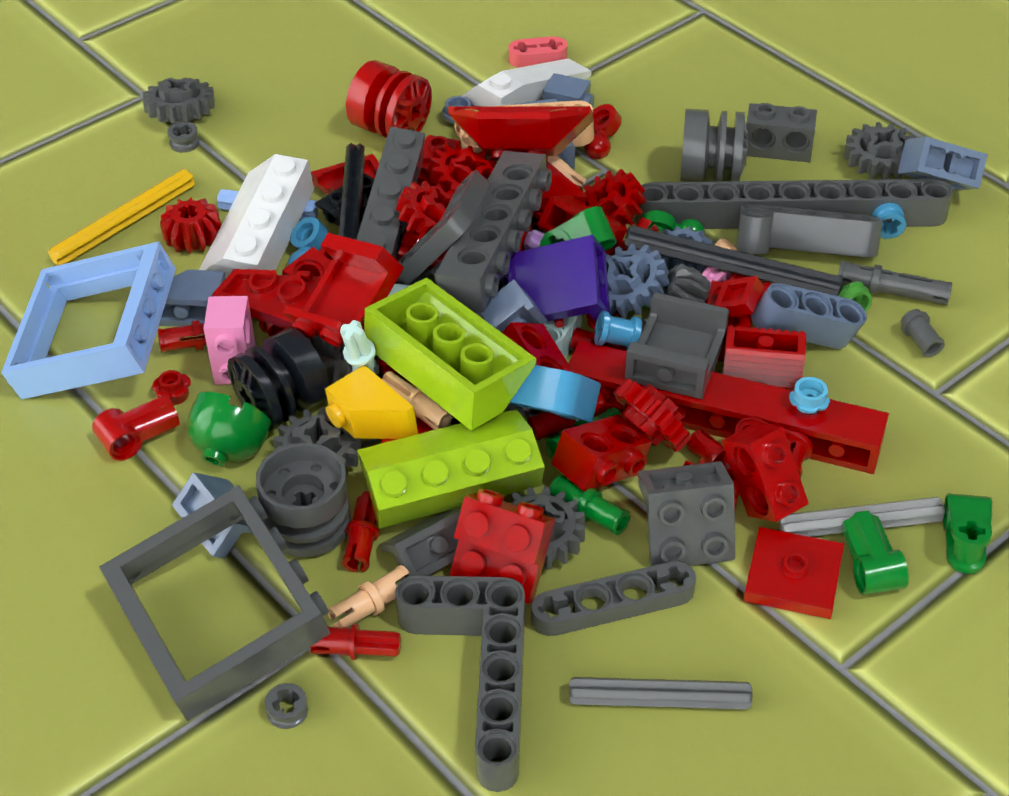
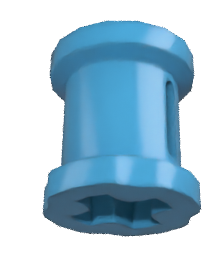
[594,310,642,350]

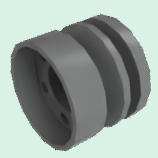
[680,109,748,182]
[256,443,351,557]

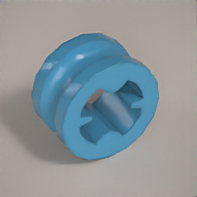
[872,203,907,239]

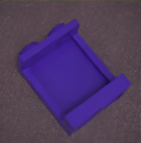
[504,235,610,324]

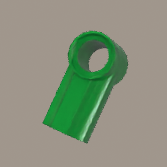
[841,511,909,595]

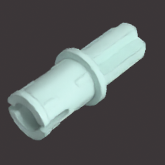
[340,320,379,374]

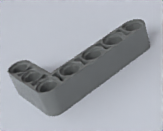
[395,575,525,792]

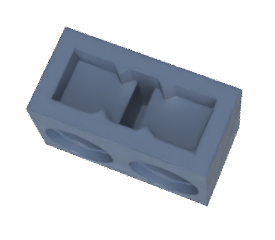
[898,136,988,191]

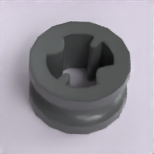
[167,122,199,153]
[265,683,308,729]

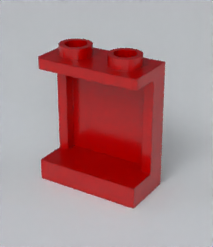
[283,233,404,347]

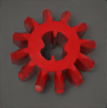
[160,197,221,254]

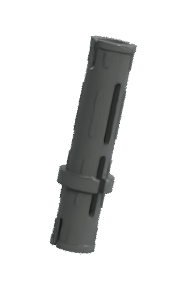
[838,261,952,306]

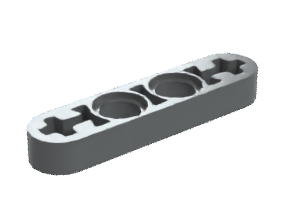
[531,561,696,636]

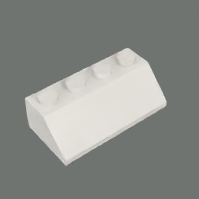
[199,154,314,278]

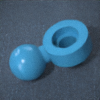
[288,217,328,265]

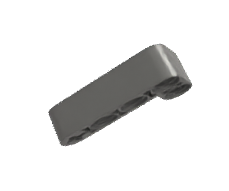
[736,204,883,257]

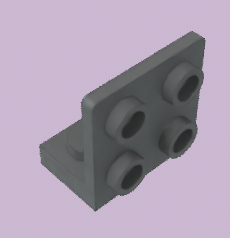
[638,461,735,566]

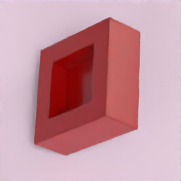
[714,275,764,318]

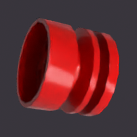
[346,60,432,138]

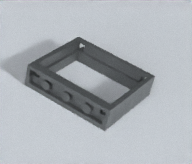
[99,485,331,721]

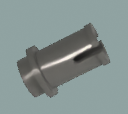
[901,309,945,357]

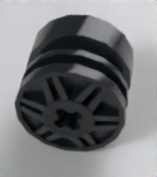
[227,327,330,431]

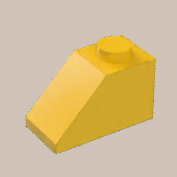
[325,365,418,439]

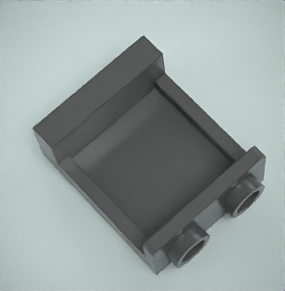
[625,293,729,399]

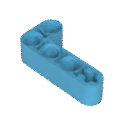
[509,365,601,423]

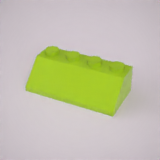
[364,277,536,431]
[357,409,545,529]

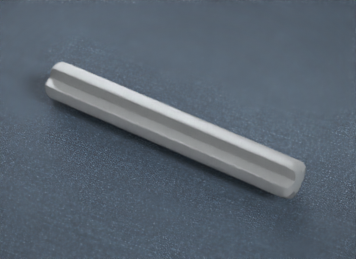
[778,497,945,537]

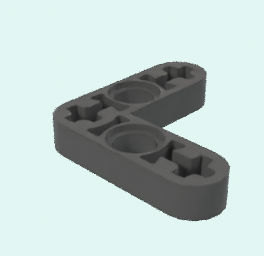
[396,170,490,285]

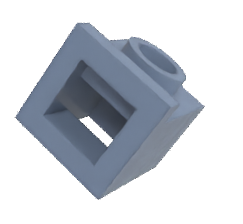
[480,279,548,333]

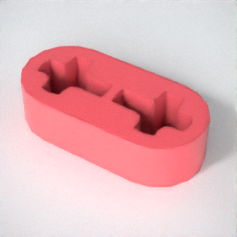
[509,36,568,68]

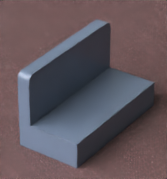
[172,472,263,559]

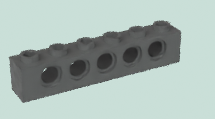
[435,151,552,312]

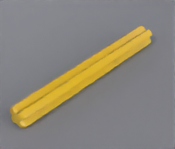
[48,169,195,266]

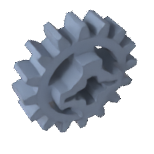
[606,243,670,318]

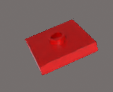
[743,527,844,619]

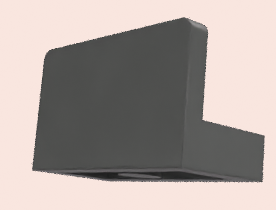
[379,507,461,579]

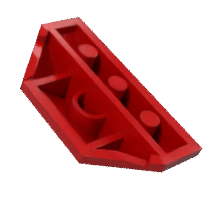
[448,106,593,161]

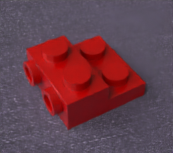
[449,489,556,604]

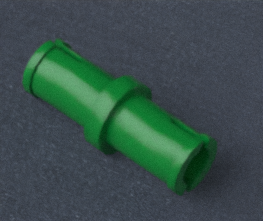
[549,475,631,536]

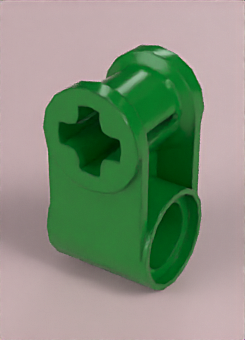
[540,206,617,252]
[943,493,992,574]

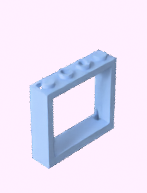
[1,241,176,400]

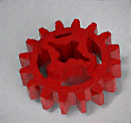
[426,143,496,192]
[584,169,646,226]
[395,181,454,249]
[613,378,692,452]

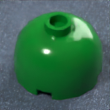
[187,391,271,467]

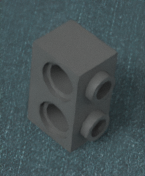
[746,103,817,163]

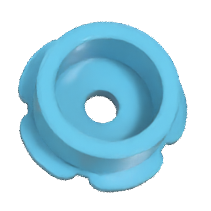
[789,377,830,414]

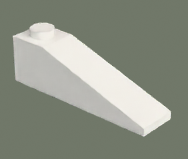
[461,58,591,106]

